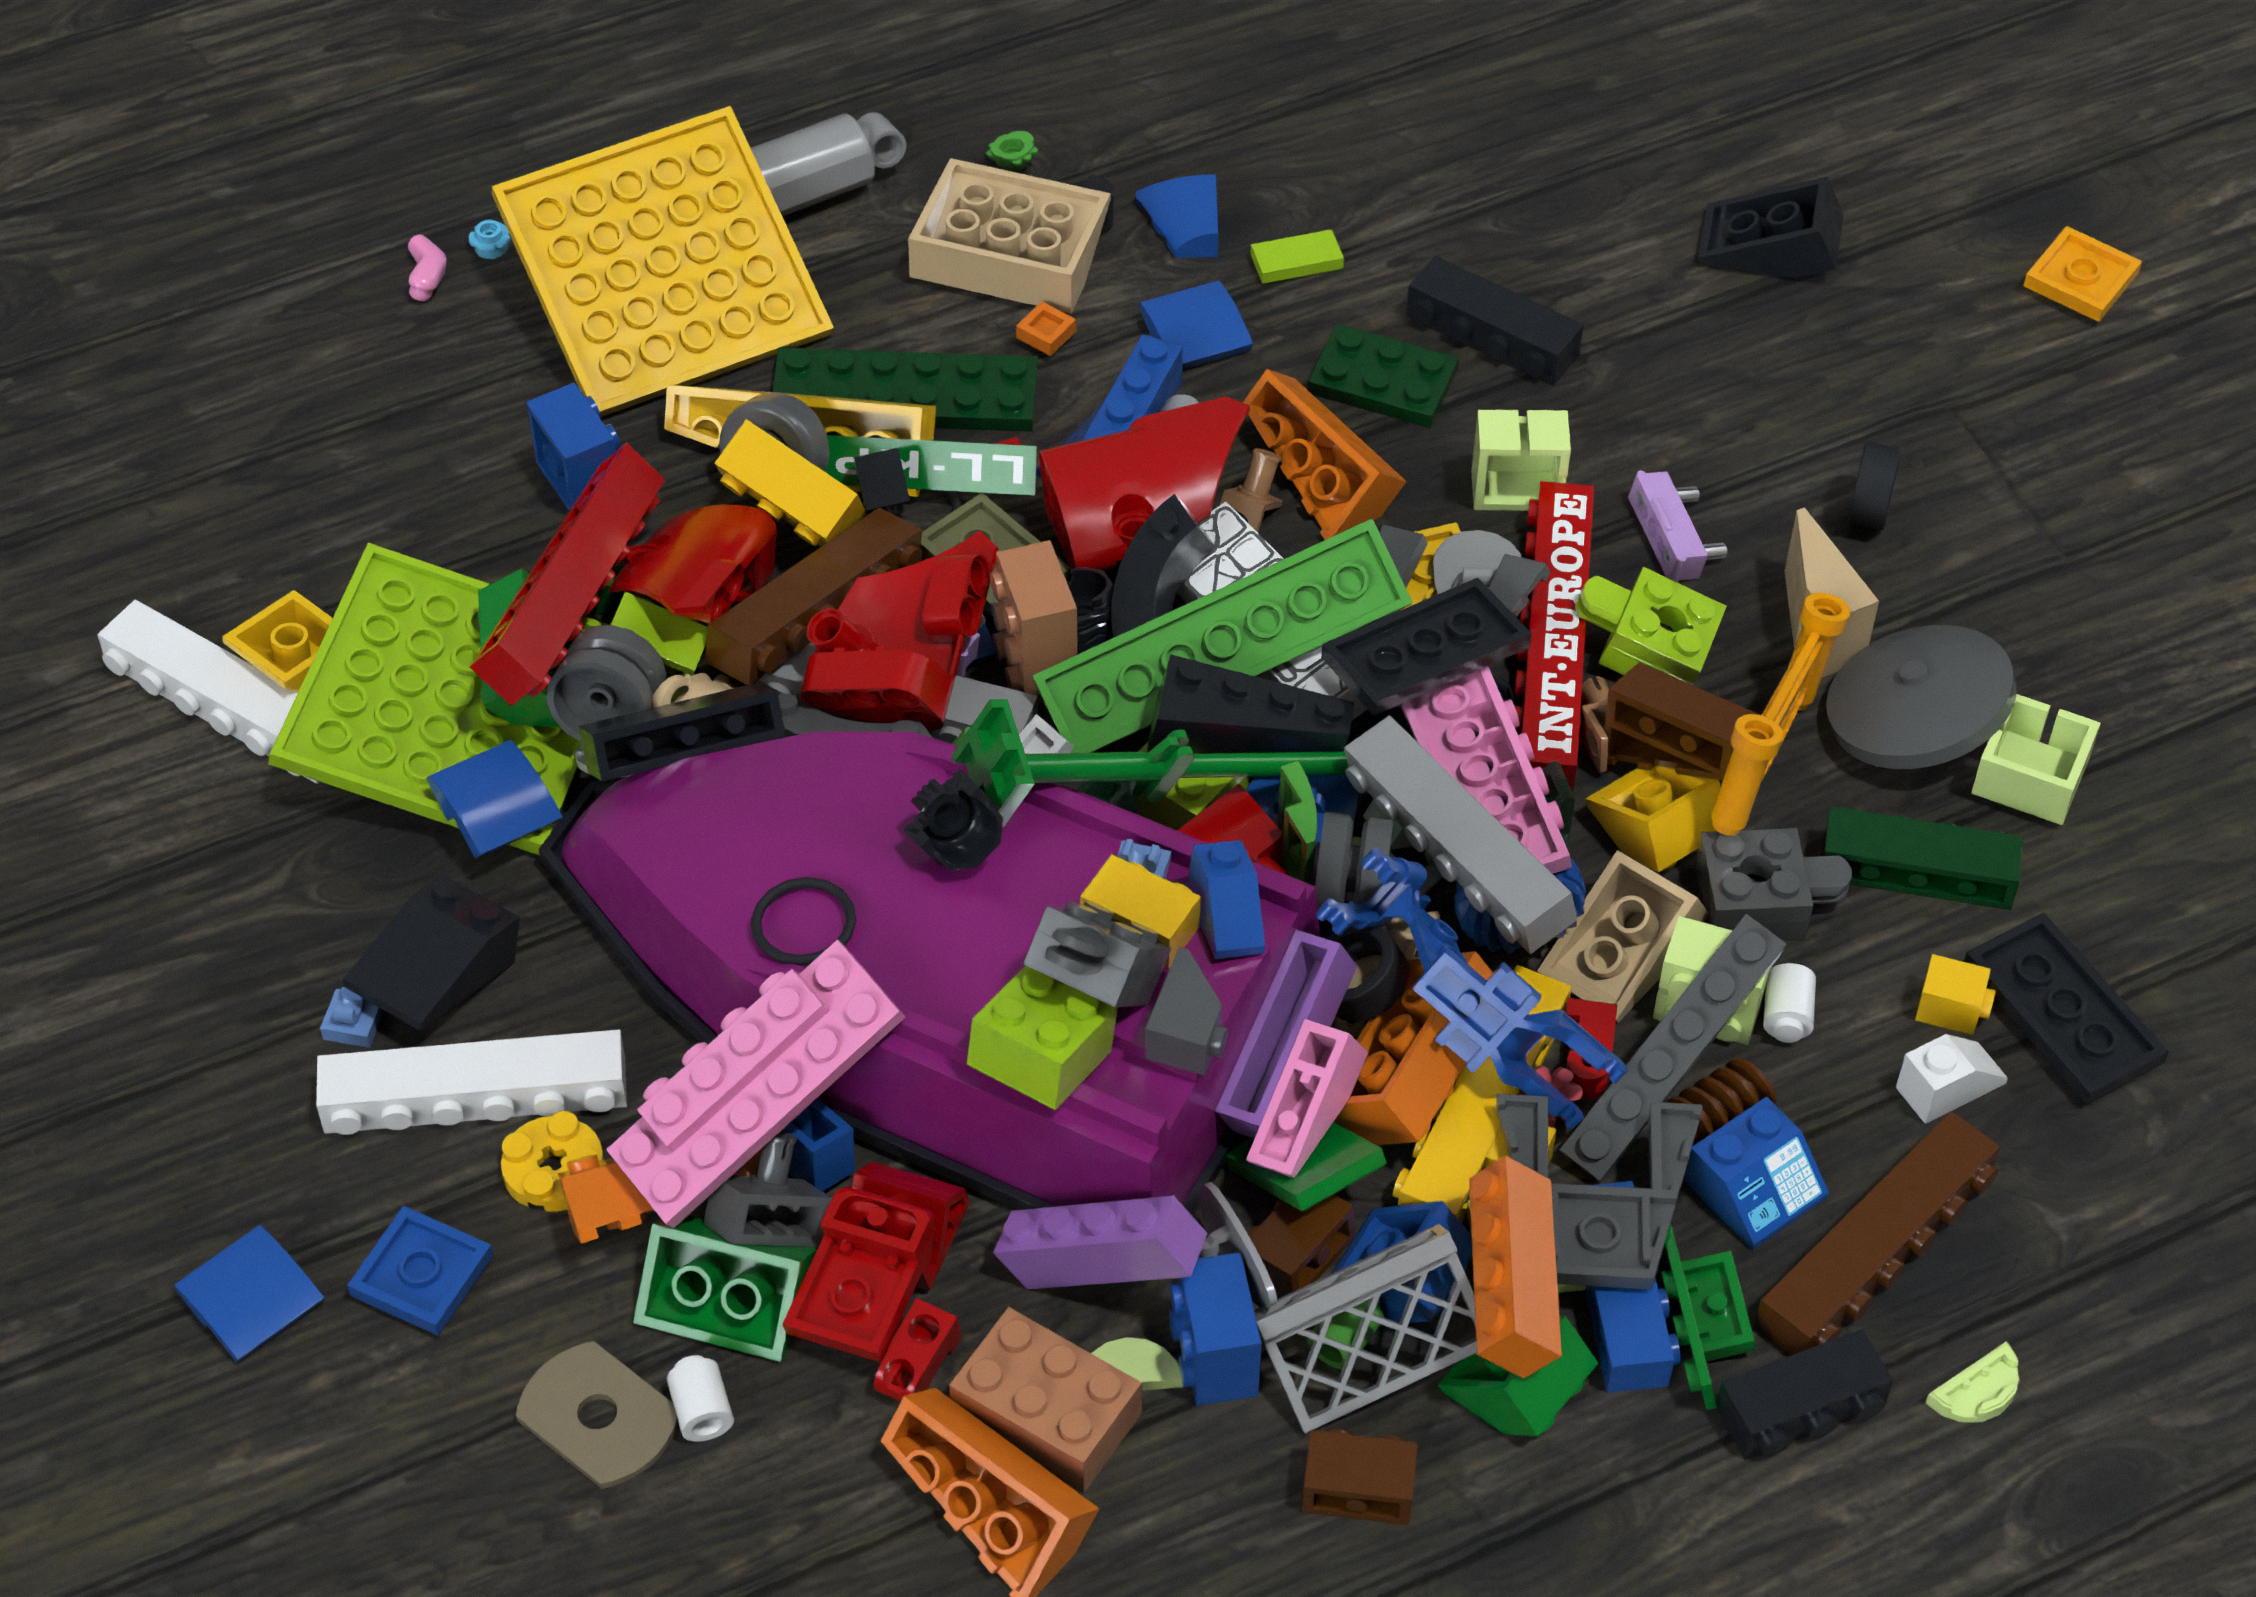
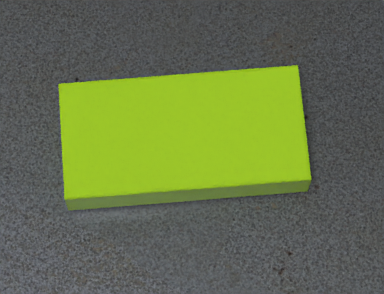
[1250,229,1344,284]

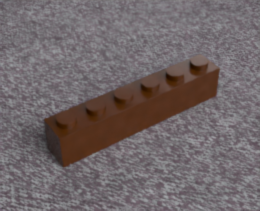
[705,507,922,685]
[1754,1111,2001,1355]

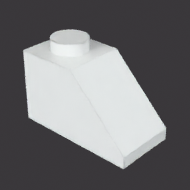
[1896,1034,2008,1124]

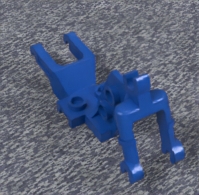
[1315,847,1628,1130]

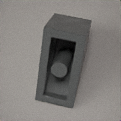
[1145,947,1228,1076]

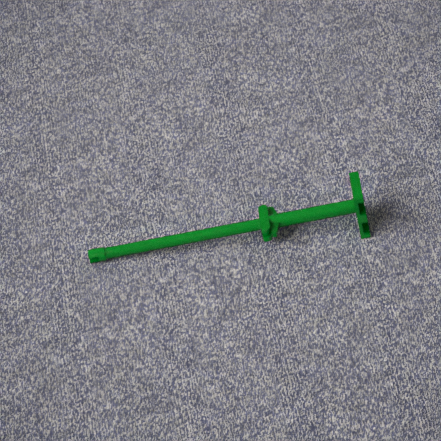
[952,699,1349,829]

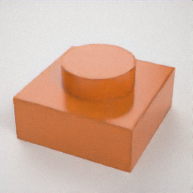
[1016,301,1076,356]

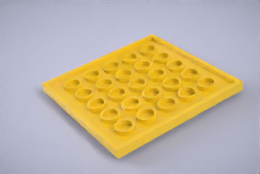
[491,106,834,417]

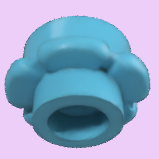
[468,220,510,259]

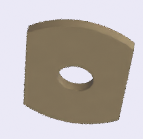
[516,1341,678,1489]

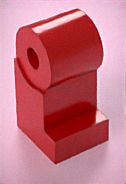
[1566,998,1618,1100]
[874,1298,962,1402]

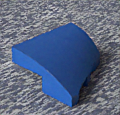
[1136,174,1218,258]

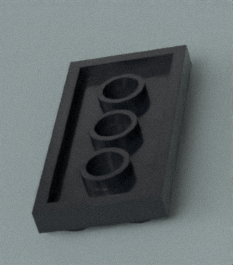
[1321,577,1532,716]
[1964,912,2169,1105]

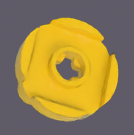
[501,1111,604,1212]

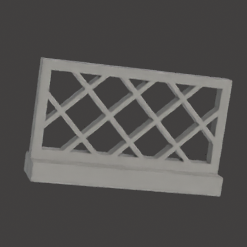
[1254,1224,1477,1433]

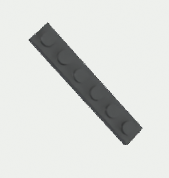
[1559,914,1787,1183]

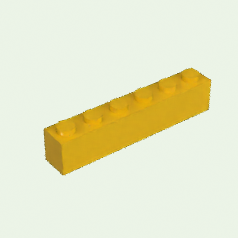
[1393,965,1572,1223]

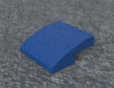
[1139,280,1253,370]
[426,740,563,859]
[174,1225,324,1364]

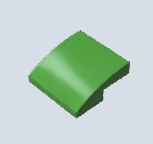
[1277,760,1317,885]

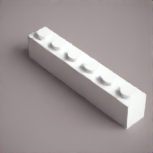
[97,600,320,784]
[316,1029,627,1135]

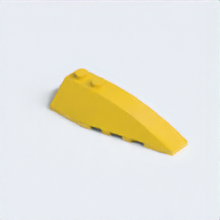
[664,385,936,497]

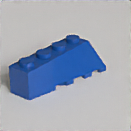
[1036,334,1183,478]

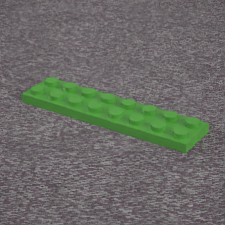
[1032,518,1413,753]

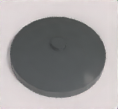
[1826,625,2017,769]

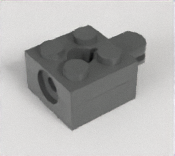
[1695,828,1852,941]
[1023,900,1172,1007]

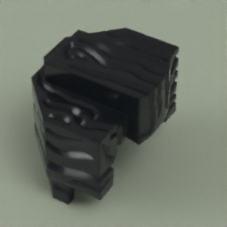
[1067,567,1114,653]
[904,769,1003,871]

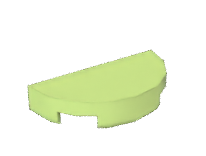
[1091,1337,1183,1390]
[1925,1341,2019,1422]

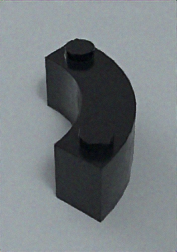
[1111,494,1215,638]

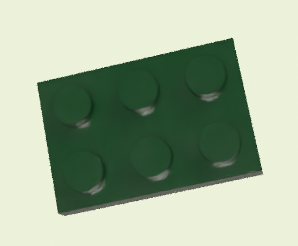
[1307,323,1459,428]

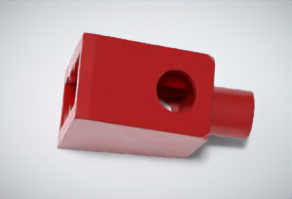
[1177,784,1291,877]

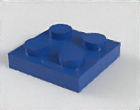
[347,1206,494,1336]

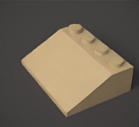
[908,158,1111,314]

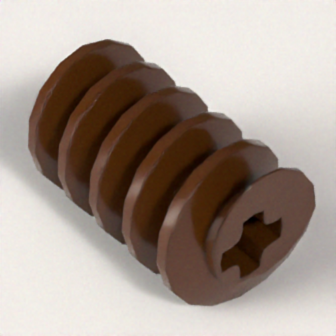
[1664,1058,1777,1147]

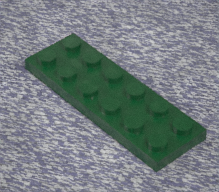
[773,348,1038,432]

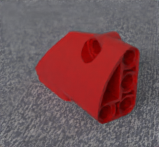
[1039,397,1250,572]
[609,504,777,623]
[799,530,999,730]

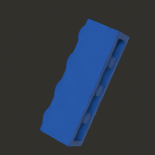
[1584,1181,1680,1393]

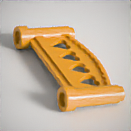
[1711,592,1851,836]

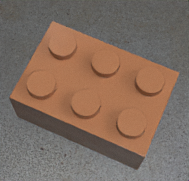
[990,540,1077,708]
[949,1307,1142,1493]

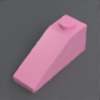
[1246,1019,1368,1178]

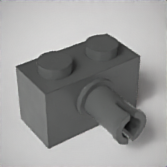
[703,1131,832,1247]

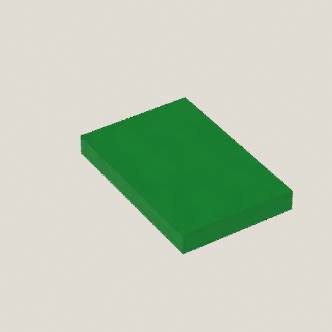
[1226,1122,1387,1211]

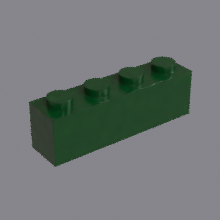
[1821,806,2023,910]

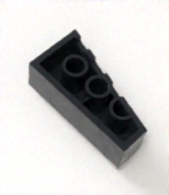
[1146,654,1354,754]

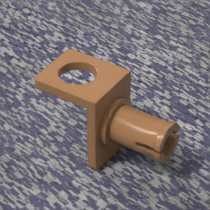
[1219,448,1283,533]
[1581,676,1609,773]

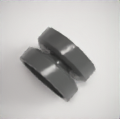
[546,625,667,742]
[1312,812,1394,909]

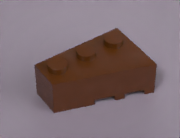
[1604,662,1760,780]

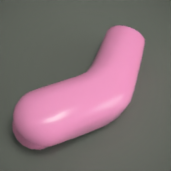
[408,235,447,301]

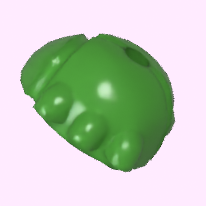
[986,131,1038,172]

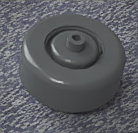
[719,392,829,498]

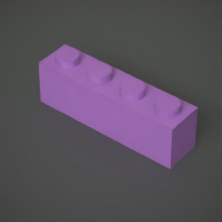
[1215,930,1357,1139]
[993,1196,1208,1290]

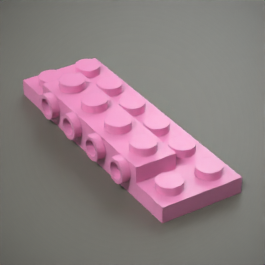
[1400,666,1572,874]
[606,939,906,1228]

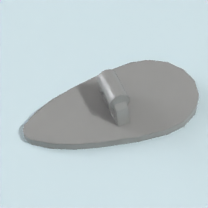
[1432,530,1521,595]
[1199,1182,1277,1308]

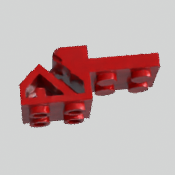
[782,1162,970,1363]

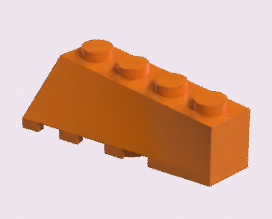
[1243,369,1407,540]
[558,1148,762,1244]
[1469,1155,1562,1378]
[881,1387,1100,1597]

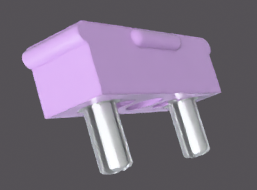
[1628,470,1727,583]

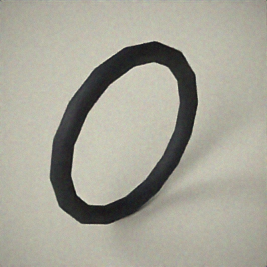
[751,877,857,966]

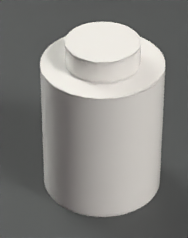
[1763,963,1816,1043]
[667,1355,734,1442]

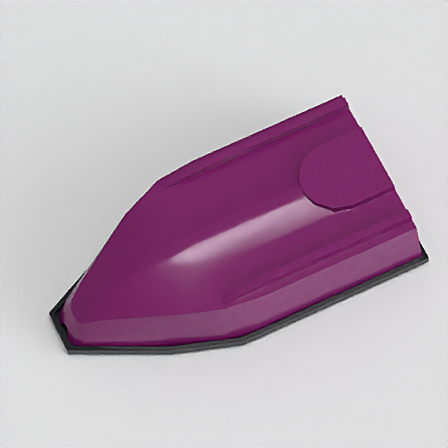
[539,732,1320,1217]

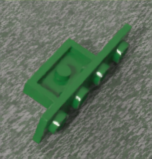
[1661,1223,1756,1410]

